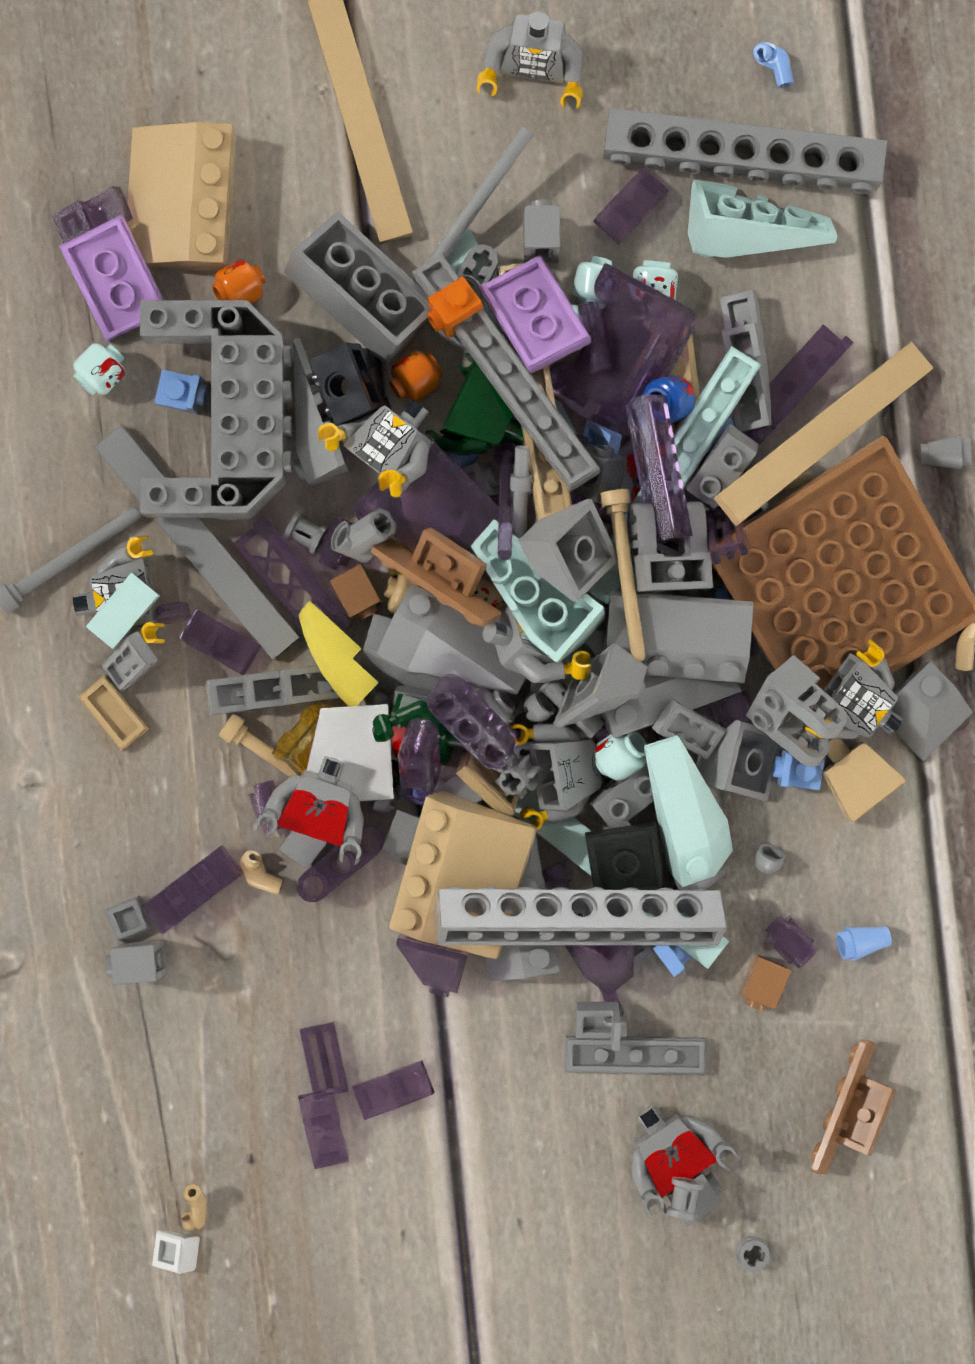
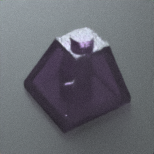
[396,933,468,997]

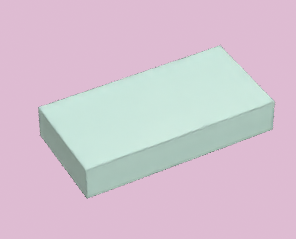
[86,572,160,650]

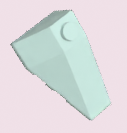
[688,180,838,258]
[471,520,605,663]
[644,735,733,887]

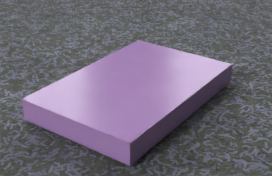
[59,215,164,342]
[479,255,591,374]

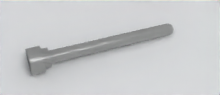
[0,507,142,614]

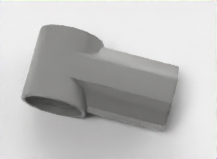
[331,508,396,563]

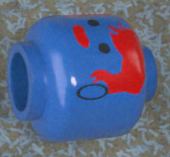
[642,376,695,424]

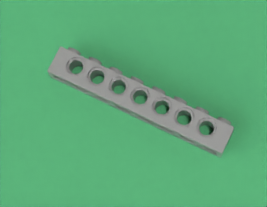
[603,108,887,194]
[434,887,726,945]

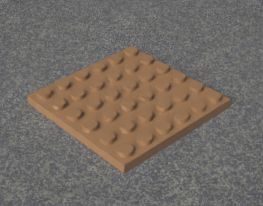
[707,436,975,712]

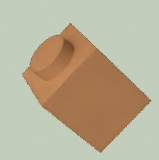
[330,564,382,622]
[739,954,792,1012]

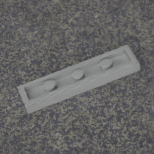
[565,1036,706,1074]

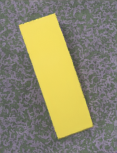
[298,601,379,706]

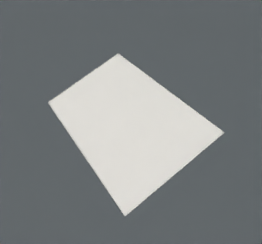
[307,704,394,801]

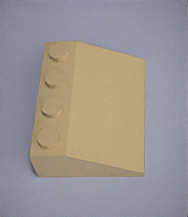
[126,122,236,271]
[389,790,537,959]

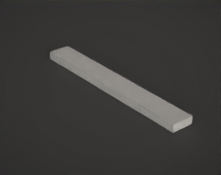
[413,253,600,492]
[95,425,300,660]

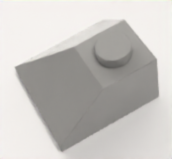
[518,499,617,601]
[554,643,648,728]
[891,661,973,761]
[696,720,781,801]

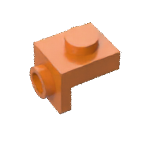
[426,276,483,339]

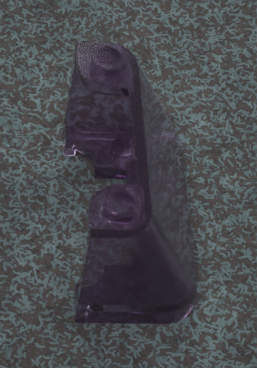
[550,262,697,436]
[353,437,513,578]

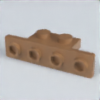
[371,527,501,626]
[811,1039,896,1174]

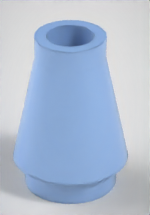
[836,926,892,962]

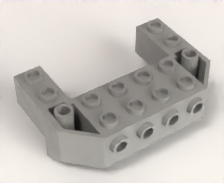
[140,300,292,521]

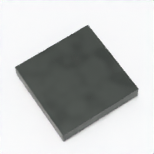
[585,822,665,890]

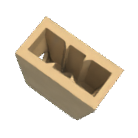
[822,738,906,822]

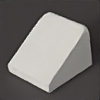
[152,1230,200,1274]

